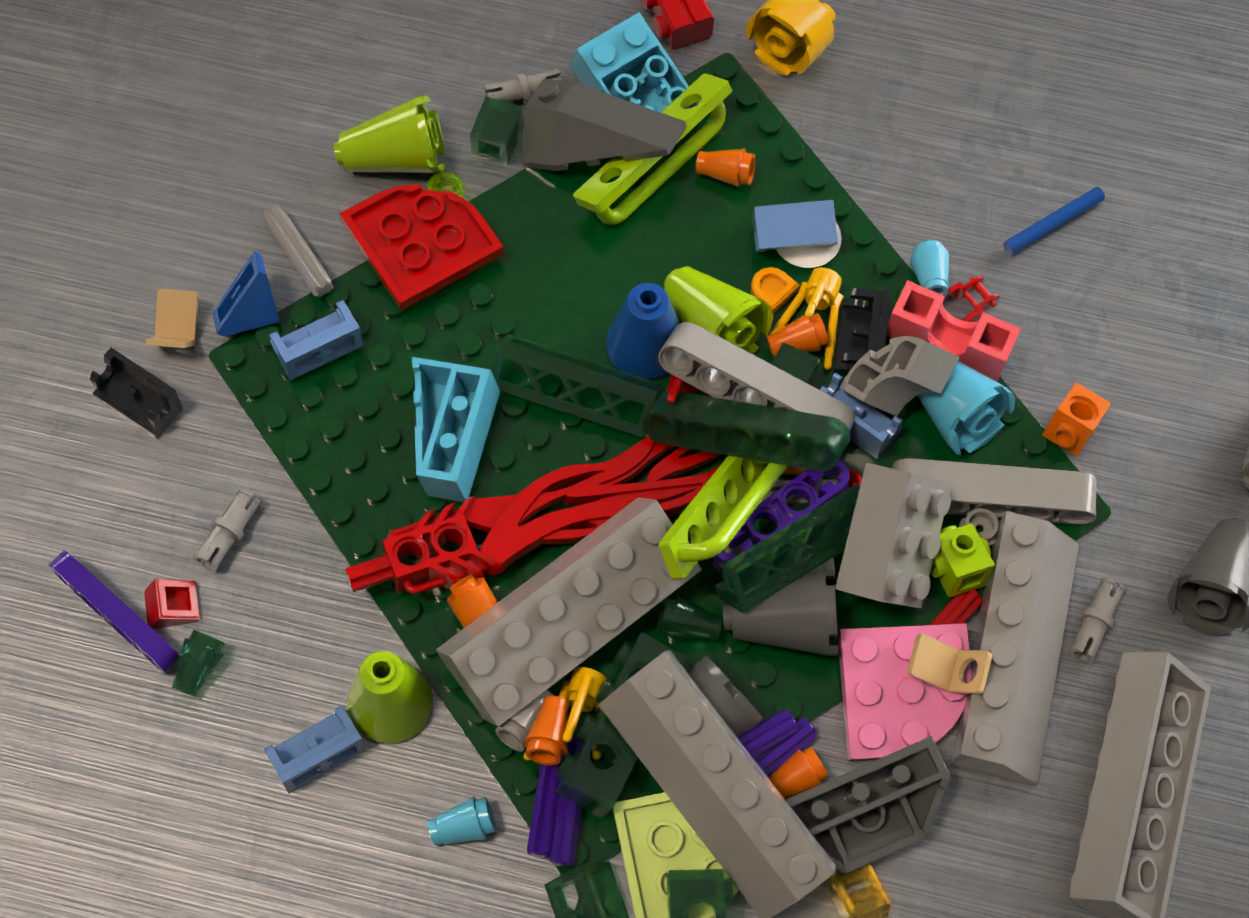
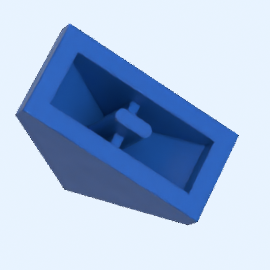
[212,251,280,336]

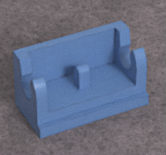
[752,200,838,252]
[269,300,363,380]
[820,373,903,459]
[264,705,365,794]

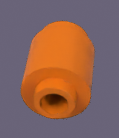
[447,575,498,628]

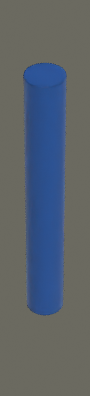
[1003,187,1105,255]

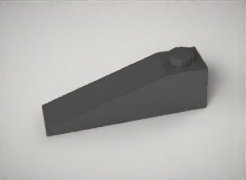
[521,79,687,171]

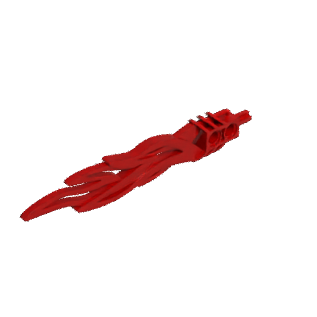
[345,420,791,594]

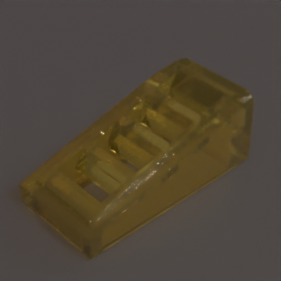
[825,863,890,918]

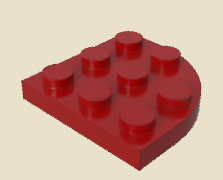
[339,185,504,310]

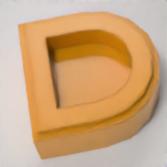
[750,267,799,314]

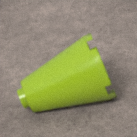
[334,94,446,173]
[664,266,773,354]
[346,651,433,745]

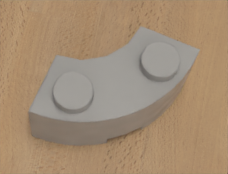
[839,336,960,416]

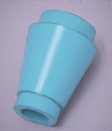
[910,240,949,297]
[428,796,496,846]

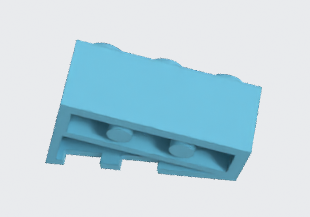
[412,357,500,502]

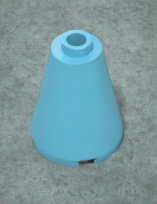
[917,361,1016,455]

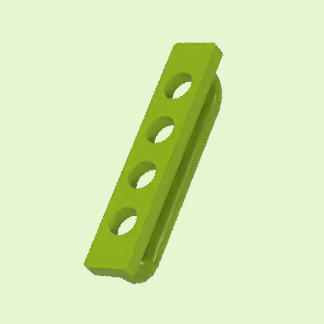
[573,74,732,225]
[658,433,790,579]

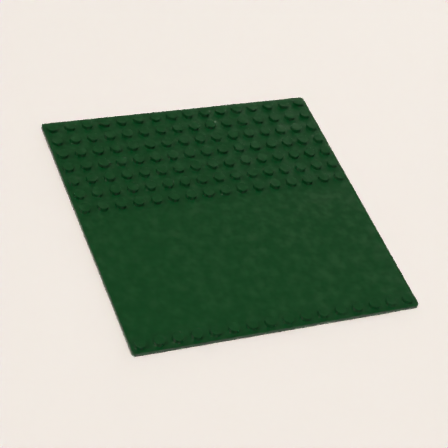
[209,53,1111,884]

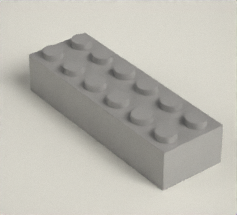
[436,497,702,727]

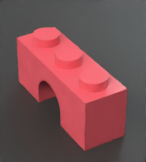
[886,280,1021,382]

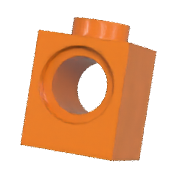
[1042,382,1112,457]

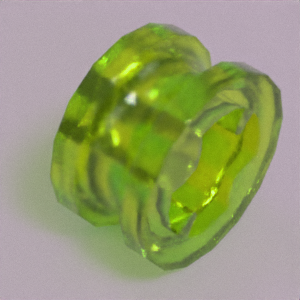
[428,171,463,198]

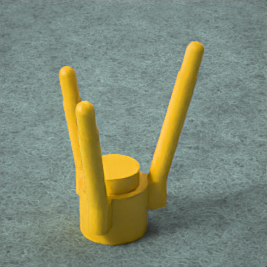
[769,267,844,370]
[524,667,609,761]

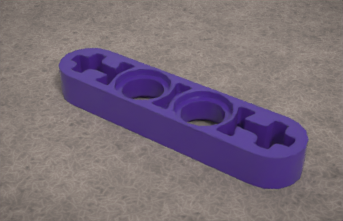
[713,458,850,572]
[48,550,180,673]

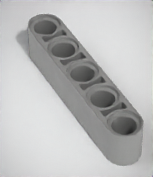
[658,322,855,455]
[892,458,1096,524]

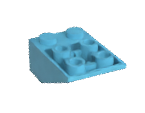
[569,12,700,113]

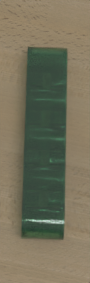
[642,391,850,471]

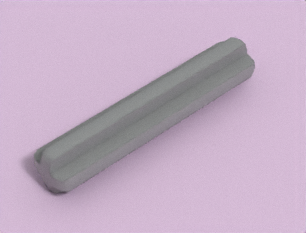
[263,205,333,297]

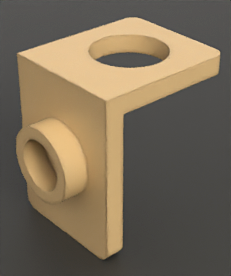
[145,288,199,348]
[907,634,992,695]

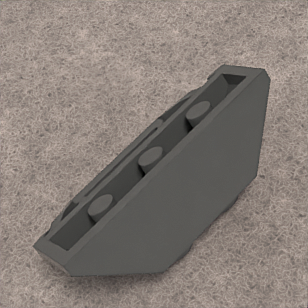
[786,736,951,874]

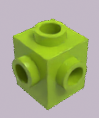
[930,523,995,598]

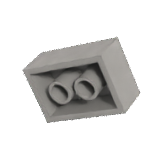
[835,463,952,608]

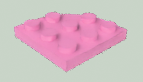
[837,623,971,760]

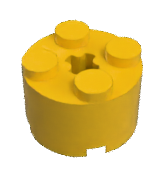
[746,0,836,76]

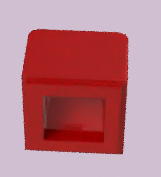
[144,579,200,629]

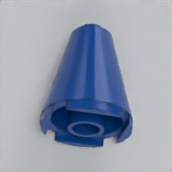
[606,283,680,381]

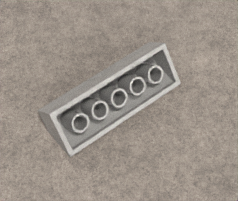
[951,511,1079,786]
[599,650,836,918]
[1069,651,1211,918]

